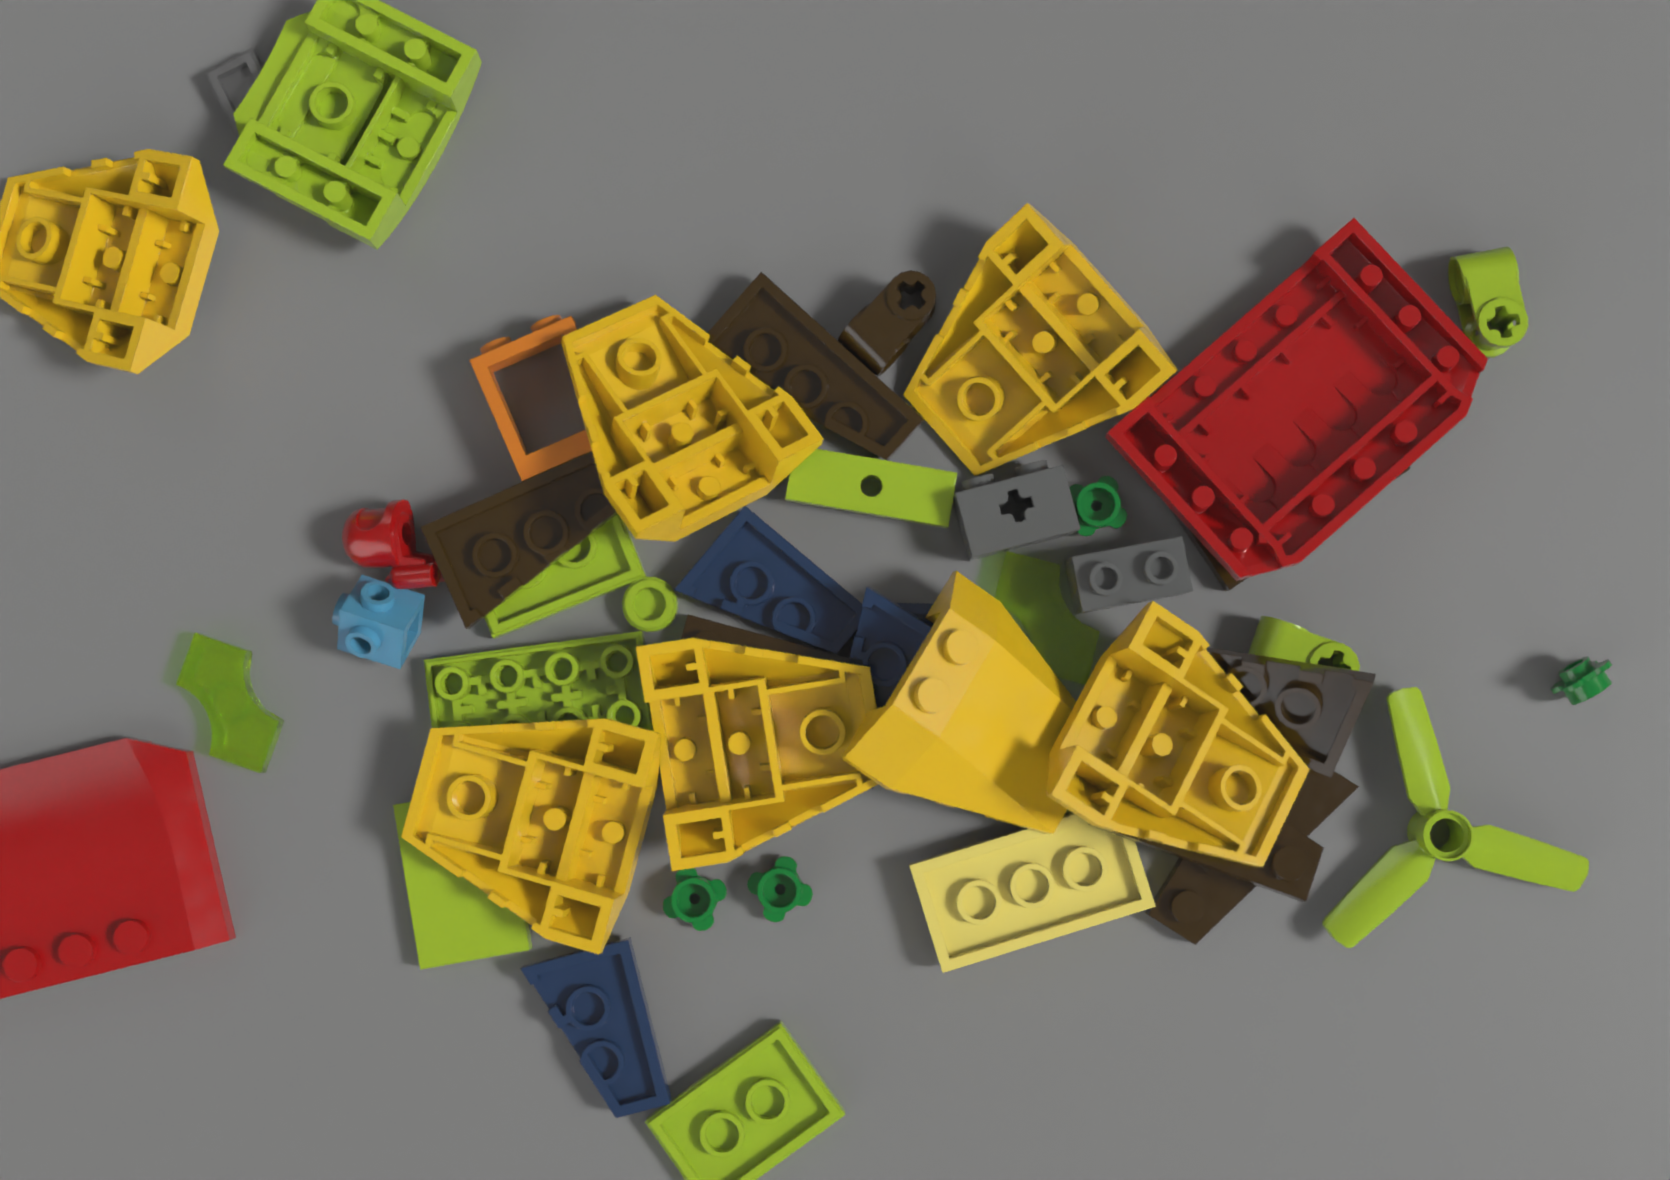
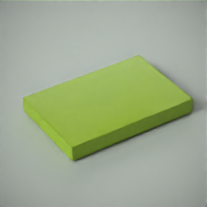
[484,514,647,639]
[393,801,533,970]
[645,1020,846,1180]

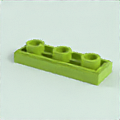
[785,449,957,528]

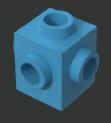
[332,575,425,669]

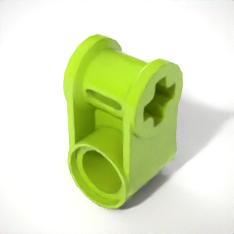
[1448,246,1528,358]
[1248,616,1360,671]

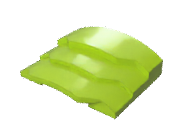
[223,0,482,250]

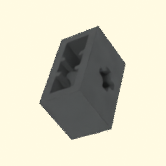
[953,460,1080,561]
[1064,536,1193,615]

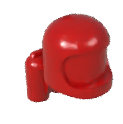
[342,499,445,589]

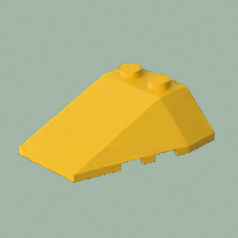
[0,149,219,374]
[903,203,1178,476]
[561,295,824,542]
[841,571,1076,834]
[1047,601,1310,867]
[636,637,878,871]
[401,718,661,955]

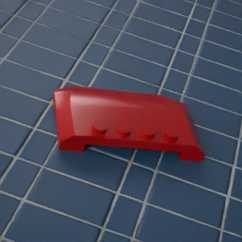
[1105,218,1488,581]
[0,738,236,999]

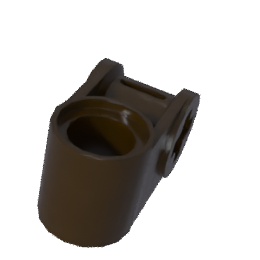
[838,270,936,377]

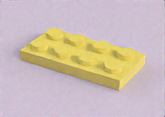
[909,813,1156,973]

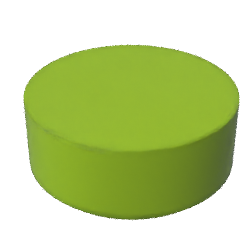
[622,577,678,632]

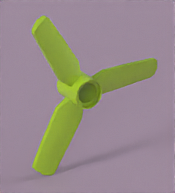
[1322,687,1589,948]

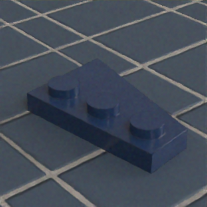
[674,506,862,655]
[849,586,932,789]
[520,937,672,1118]

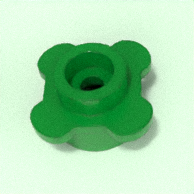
[1069,476,1127,537]
[1550,656,1612,705]
[747,856,813,922]
[663,868,727,931]

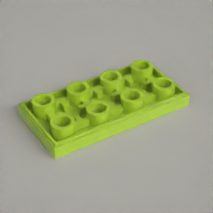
[424,631,654,731]

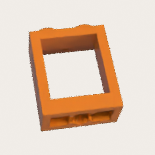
[469,315,592,482]

